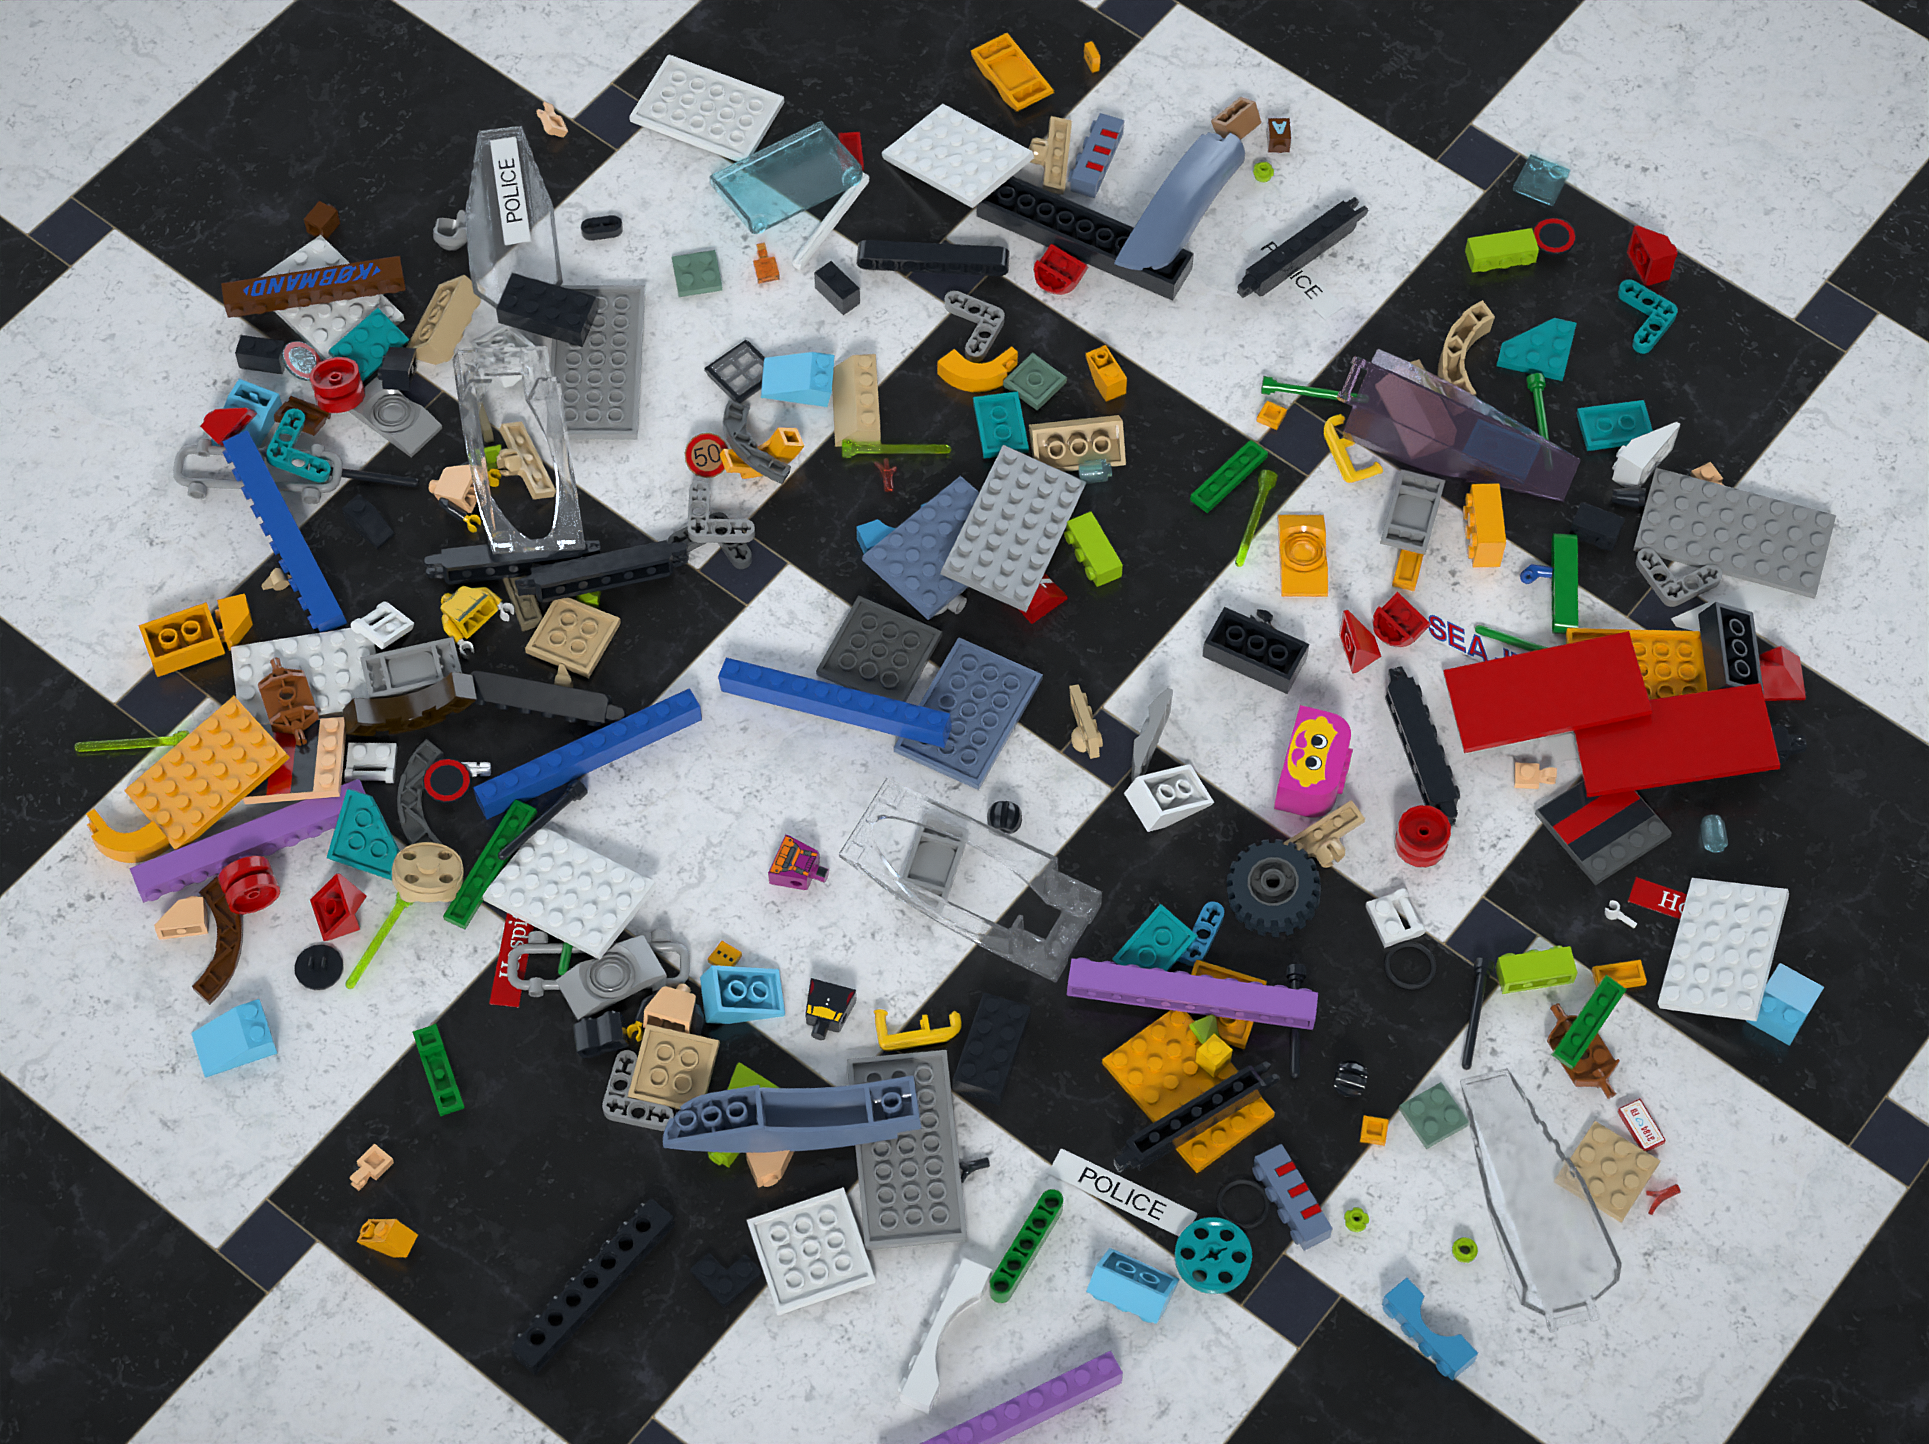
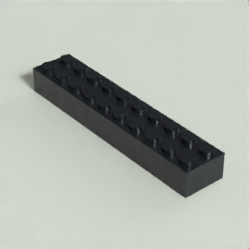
[976,176,1194,301]

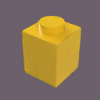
[1195,1034,1233,1078]

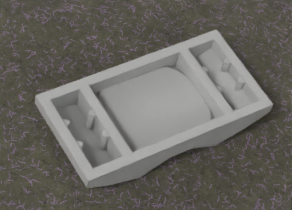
[348,378,442,457]
[1380,469,1445,555]
[360,637,462,699]
[1131,688,1173,783]
[895,814,970,912]
[556,935,667,1022]

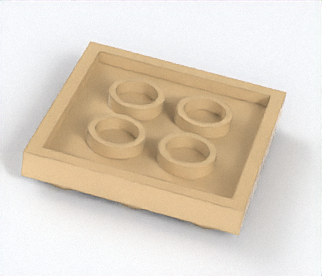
[525,598,621,678]
[628,1024,720,1110]
[1556,1121,1660,1223]

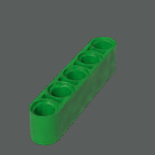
[1551,533,1578,634]
[989,1189,1064,1303]

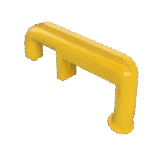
[1324,414,1383,483]
[873,1009,961,1051]

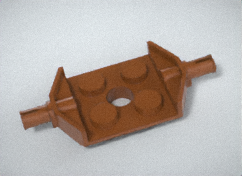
[258,658,319,746]
[1547,1003,1620,1099]

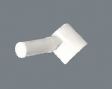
[1605,900,1637,928]

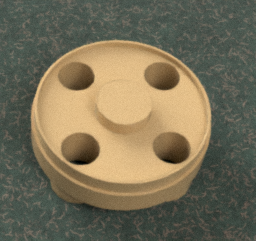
[392,842,464,903]

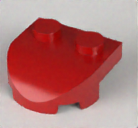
[1033,244,1089,295]
[1373,592,1431,647]

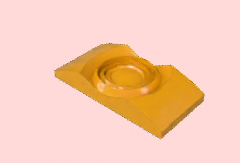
[971,33,1053,111]
[1277,515,1328,597]

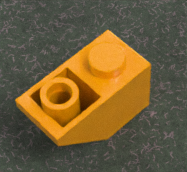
[1086,345,1127,402]
[215,594,253,651]
[357,1219,418,1257]

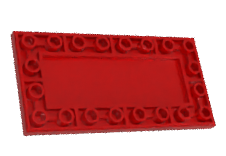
[1443,631,1652,753]
[1574,683,1780,797]

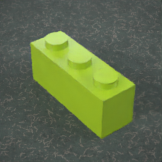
[1465,228,1539,272]
[1064,512,1123,587]
[1495,946,1578,994]

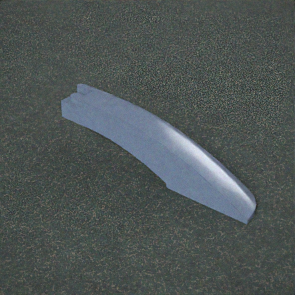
[1115,132,1245,270]
[663,1076,922,1153]

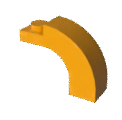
[938,347,1018,392]
[719,427,804,479]
[86,809,171,863]

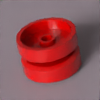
[310,357,365,413]
[1395,805,1451,868]
[218,856,281,914]

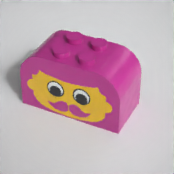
[1274,705,1353,818]

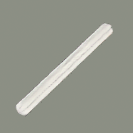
[792,172,869,270]

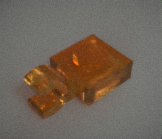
[753,242,780,284]

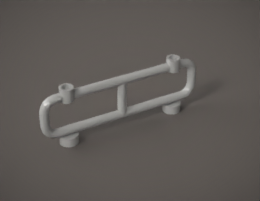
[173,439,343,504]
[507,929,690,997]

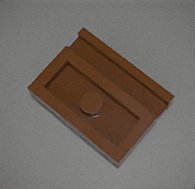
[274,396,331,436]

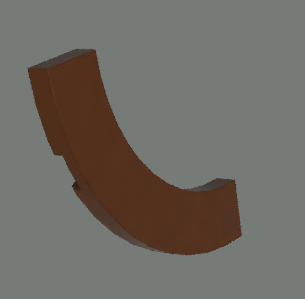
[192,877,243,1005]

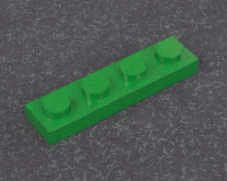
[1190,440,1268,513]
[1551,975,1627,1069]

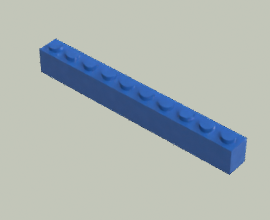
[222,430,347,633]
[718,657,952,748]
[474,688,702,819]

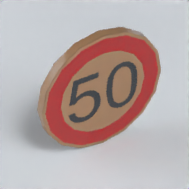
[684,433,729,478]

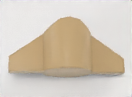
[262,568,292,591]
[554,664,573,688]

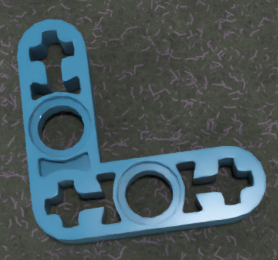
[1178,902,1224,967]

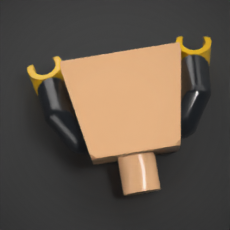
[429,461,501,532]
[627,984,704,1042]

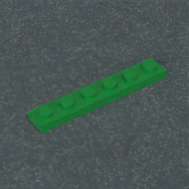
[443,799,537,930]

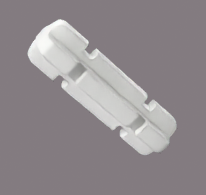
[461,762,491,776]

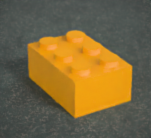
[1463,484,1506,568]
[138,602,225,677]

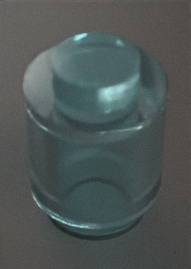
[1078,459,1112,484]
[1700,815,1728,853]

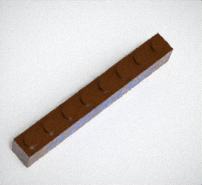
[221,256,406,318]

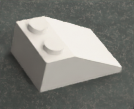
[469,325,544,388]
[1612,422,1680,488]
[1124,764,1214,832]

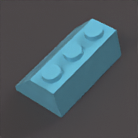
[1086,1248,1180,1324]

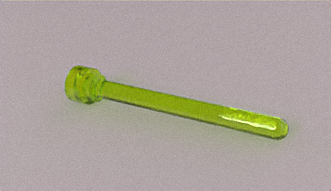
[842,440,951,458]
[1235,470,1278,567]
[74,730,190,752]
[345,892,414,989]

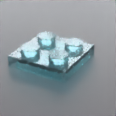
[1513,154,1571,206]

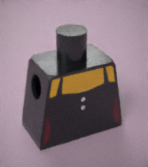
[805,978,857,1040]

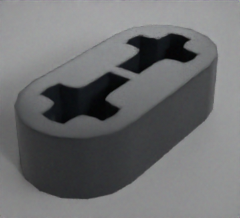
[581,215,623,241]

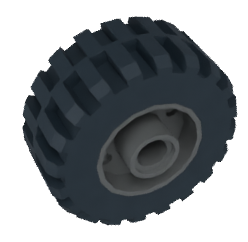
[1227,839,1321,937]

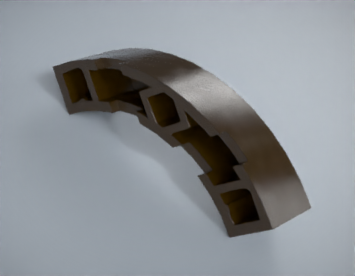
[342,672,477,736]

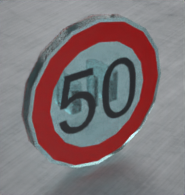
[281,341,322,381]

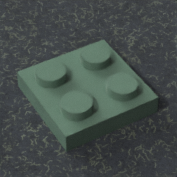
[671,250,722,297]
[1003,353,1067,410]
[1399,1082,1469,1149]

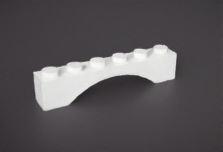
[898,1258,992,1414]

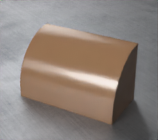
[1211,97,1262,140]

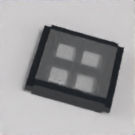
[704,340,765,404]

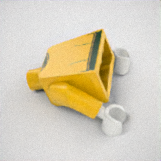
[440,586,514,659]

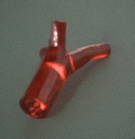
[874,458,897,492]
[1646,1184,1681,1215]

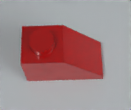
[200,408,257,446]

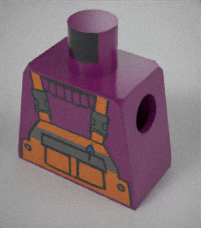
[768,834,830,890]

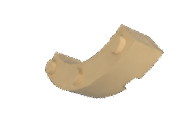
[1438,300,1495,417]

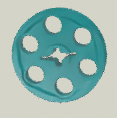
[1175,1217,1252,1294]

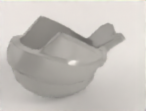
[433,210,473,250]

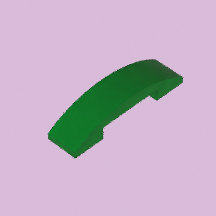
[412,1024,464,1116]

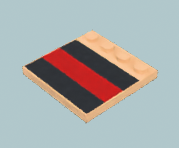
[243,717,346,804]

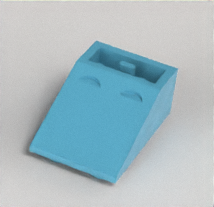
[211,379,282,448]

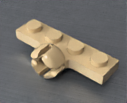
[1029,116,1072,195]
[496,422,556,499]
[1069,684,1103,759]
[1283,800,1365,868]

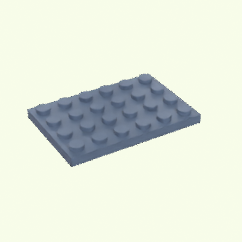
[862,476,979,620]
[894,638,1043,790]

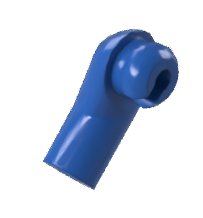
[1520,564,1553,584]

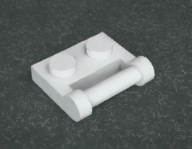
[351,601,414,649]
[345,743,397,783]
[1366,888,1426,948]

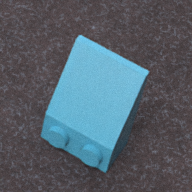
[761,352,834,407]
[1746,963,1824,1046]
[700,965,785,1024]
[191,999,278,1078]

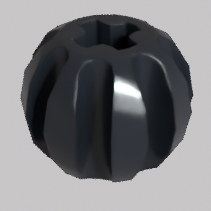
[987,801,1022,835]
[1333,1060,1368,1097]

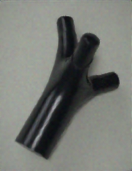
[959,1157,990,1183]

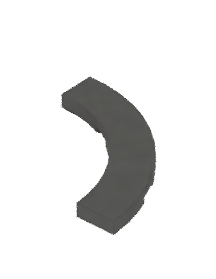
[722,400,791,484]
[397,739,444,845]

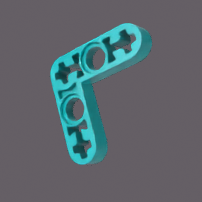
[1618,280,1677,354]
[266,408,331,483]

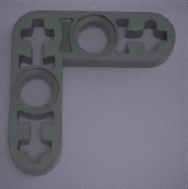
[668,512,752,569]

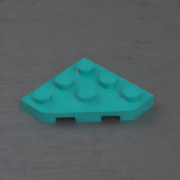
[1497,318,1576,381]
[326,789,400,880]

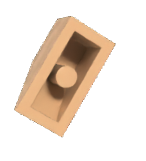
[155,896,208,940]
[746,1150,794,1187]

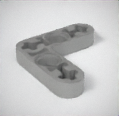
[944,291,1005,363]
[688,480,755,543]
[1635,548,1722,607]
[602,1050,674,1131]

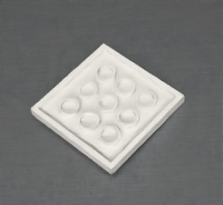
[747,1187,876,1315]

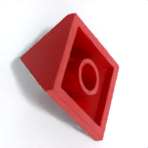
[1339,610,1382,674]
[1759,646,1806,701]
[310,873,367,941]

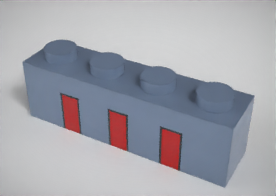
[1068,113,1125,199]
[1252,1144,1333,1251]

